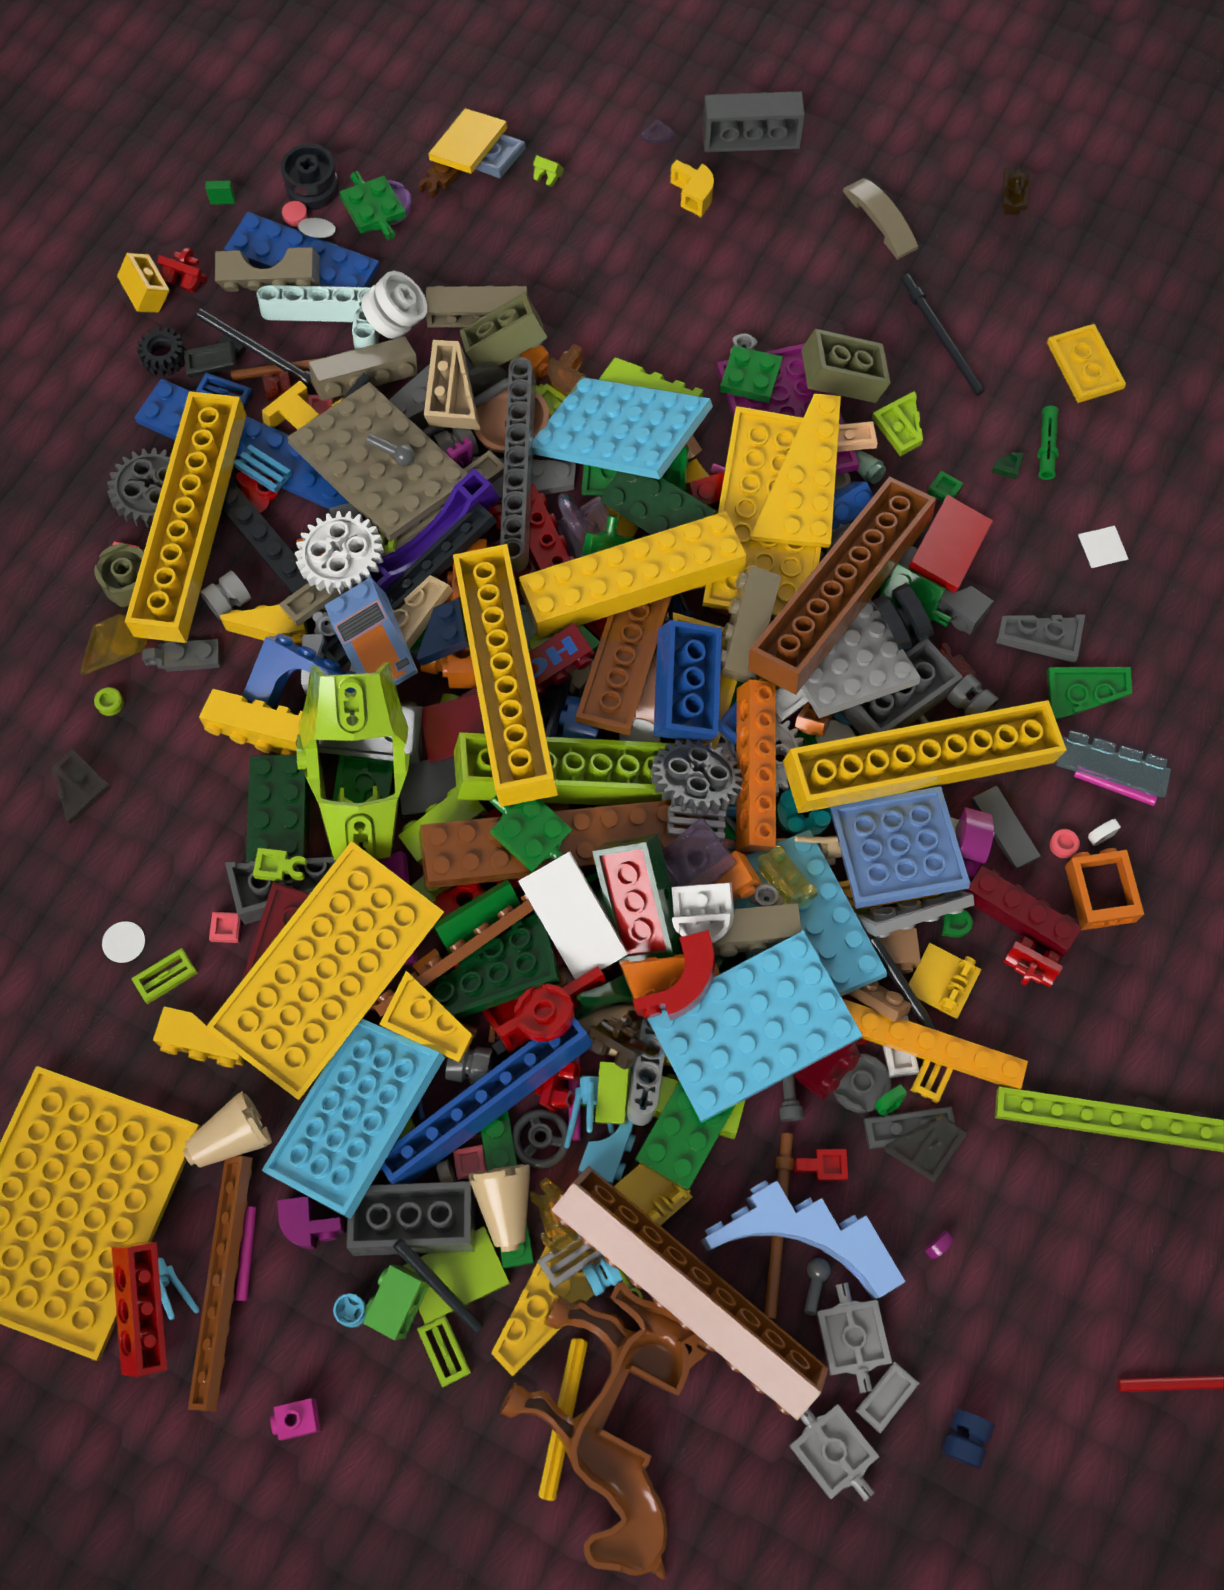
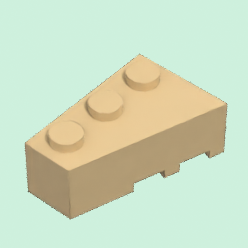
[424,340,481,430]

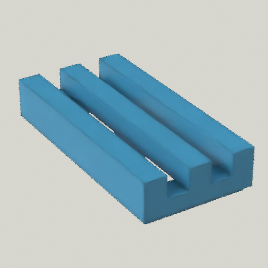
[234,445,292,493]

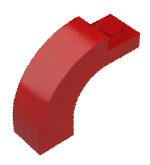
[633,930,715,1020]

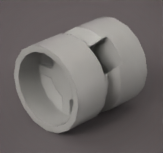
[200,570,251,620]

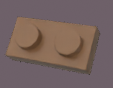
[848,981,912,1022]

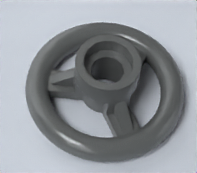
[512,1109,569,1169]

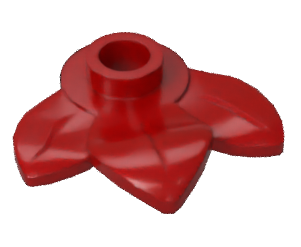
[236,472,280,514]

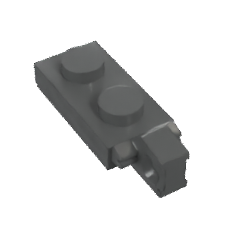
[142,639,220,672]

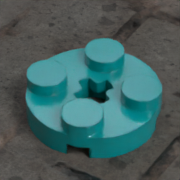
[776,788,832,837]

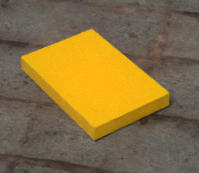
[429,108,507,174]
[1047,324,1126,403]

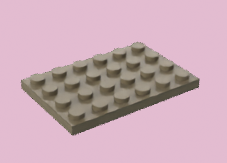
[287,382,468,542]

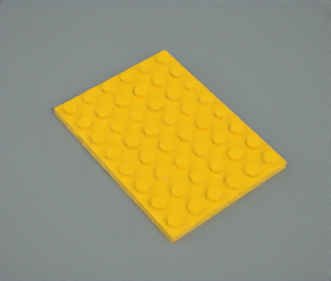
[0,1066,201,1361]

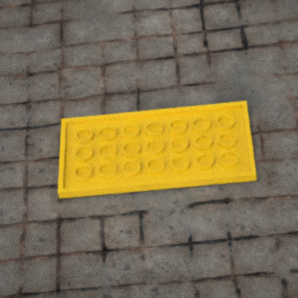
[702,406,840,619]
[205,841,444,1100]

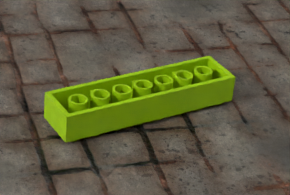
[454,732,675,806]

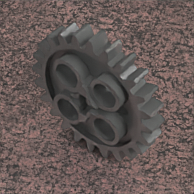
[107,448,171,528]
[650,738,743,816]

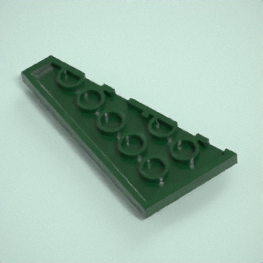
[394,910,561,1038]

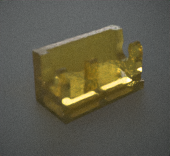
[758,845,818,907]
[530,1178,579,1255]

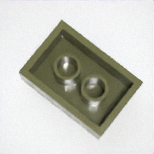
[459,292,548,376]
[801,329,890,403]

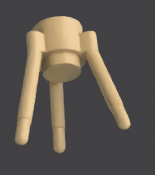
[776,835,842,865]

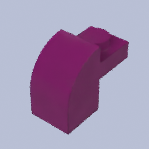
[955,807,994,877]
[277,1197,345,1250]

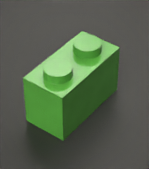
[363,1265,429,1340]

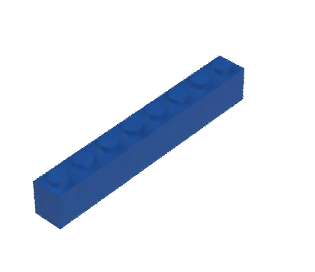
[381,1017,592,1185]

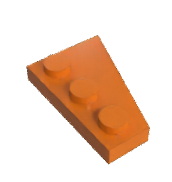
[619,954,720,1017]

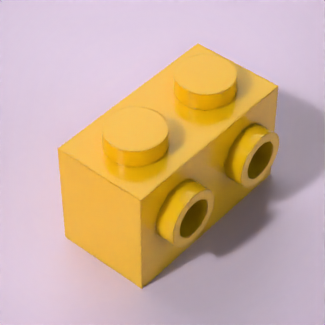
[117,253,169,312]

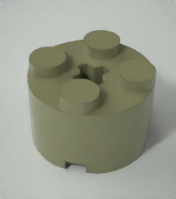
[94,543,144,607]

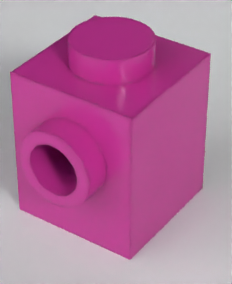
[270,1398,321,1440]

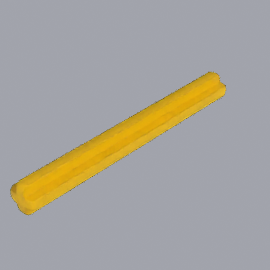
[539,1338,588,1501]

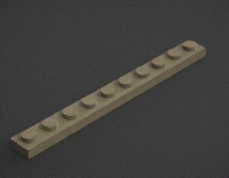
[279,450,504,627]

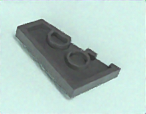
[996,615,1085,663]

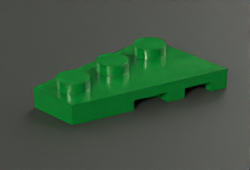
[1047,667,1132,720]

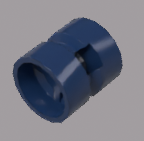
[941,1409,995,1469]

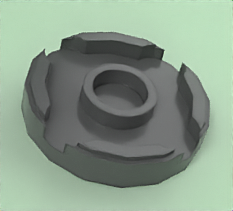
[833,1054,891,1113]

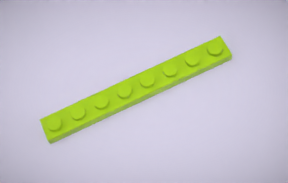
[995,1087,1224,1152]

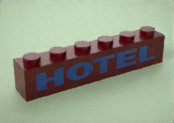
[457,623,595,699]

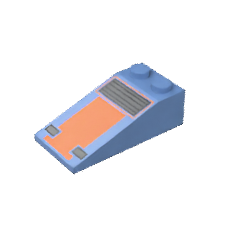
[325,577,418,685]

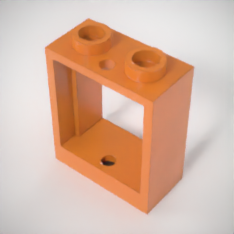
[1065,848,1144,931]

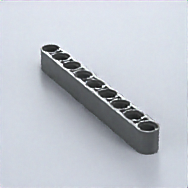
[500,357,536,572]

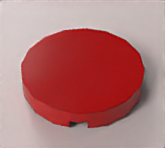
[514,984,575,1042]

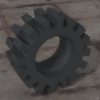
[137,326,186,377]

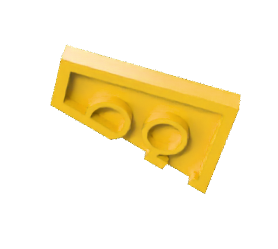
[380,971,474,1064]

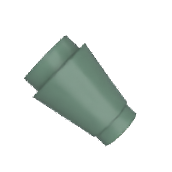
[854,450,886,484]

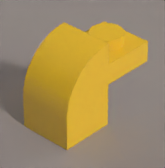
[670,160,714,217]

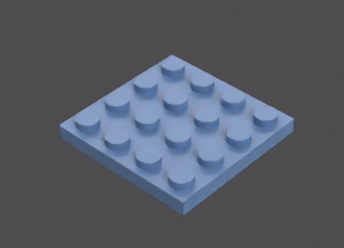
[830,786,970,909]

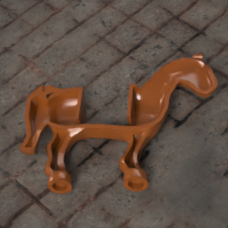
[500,1282,708,1580]

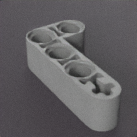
[626,1016,665,1126]

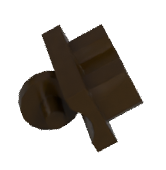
[1002,168,1029,215]
[587,1015,649,1070]

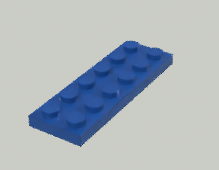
[224,212,380,287]

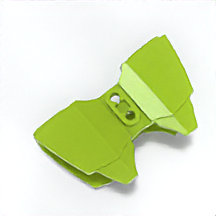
[297,662,410,860]

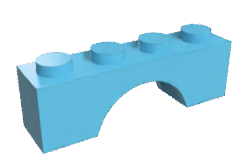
[578,1064,652,1186]

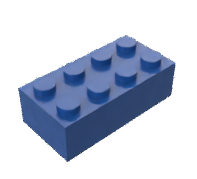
[653,620,722,743]

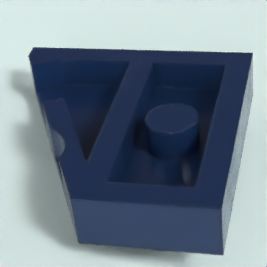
[417,598,469,666]

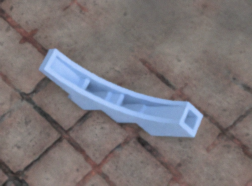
[701,1180,905,1299]

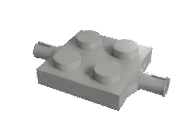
[816,1283,892,1393]
[789,1404,879,1501]

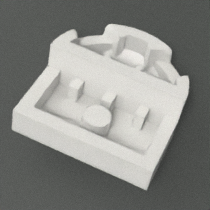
[672,882,734,943]

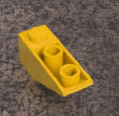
[220,605,308,644]
[153,1006,245,1068]

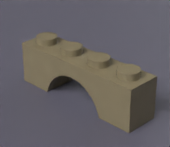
[215,247,320,292]

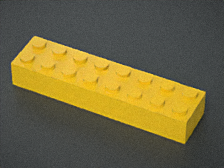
[519,511,746,639]

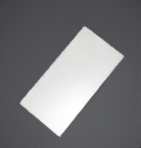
[518,851,629,980]

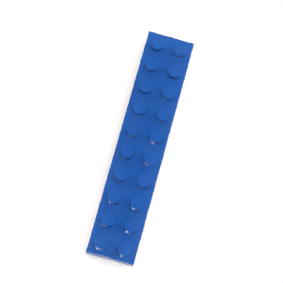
[134,378,363,518]

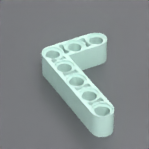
[257,285,380,349]

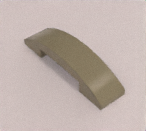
[843,178,918,260]

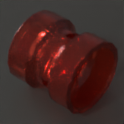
[262,371,292,401]

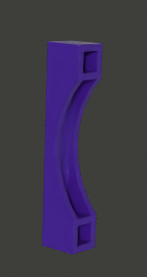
[362,468,500,591]

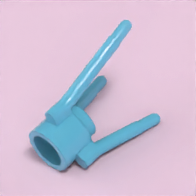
[564,1076,615,1149]
[158,1258,199,1320]

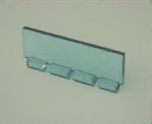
[1056,730,1171,798]

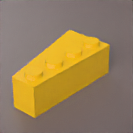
[199,689,303,755]

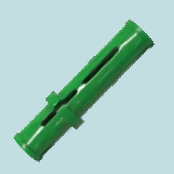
[1038,406,1059,480]

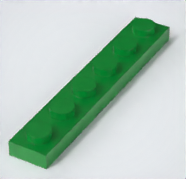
[481,1110,534,1269]

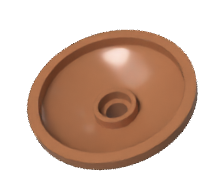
[474,389,550,453]

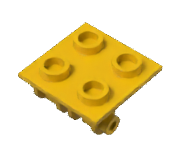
[909,943,981,1019]
[613,1164,692,1226]

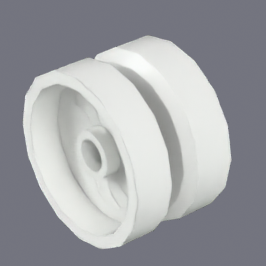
[361,271,427,339]

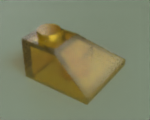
[79,614,147,675]

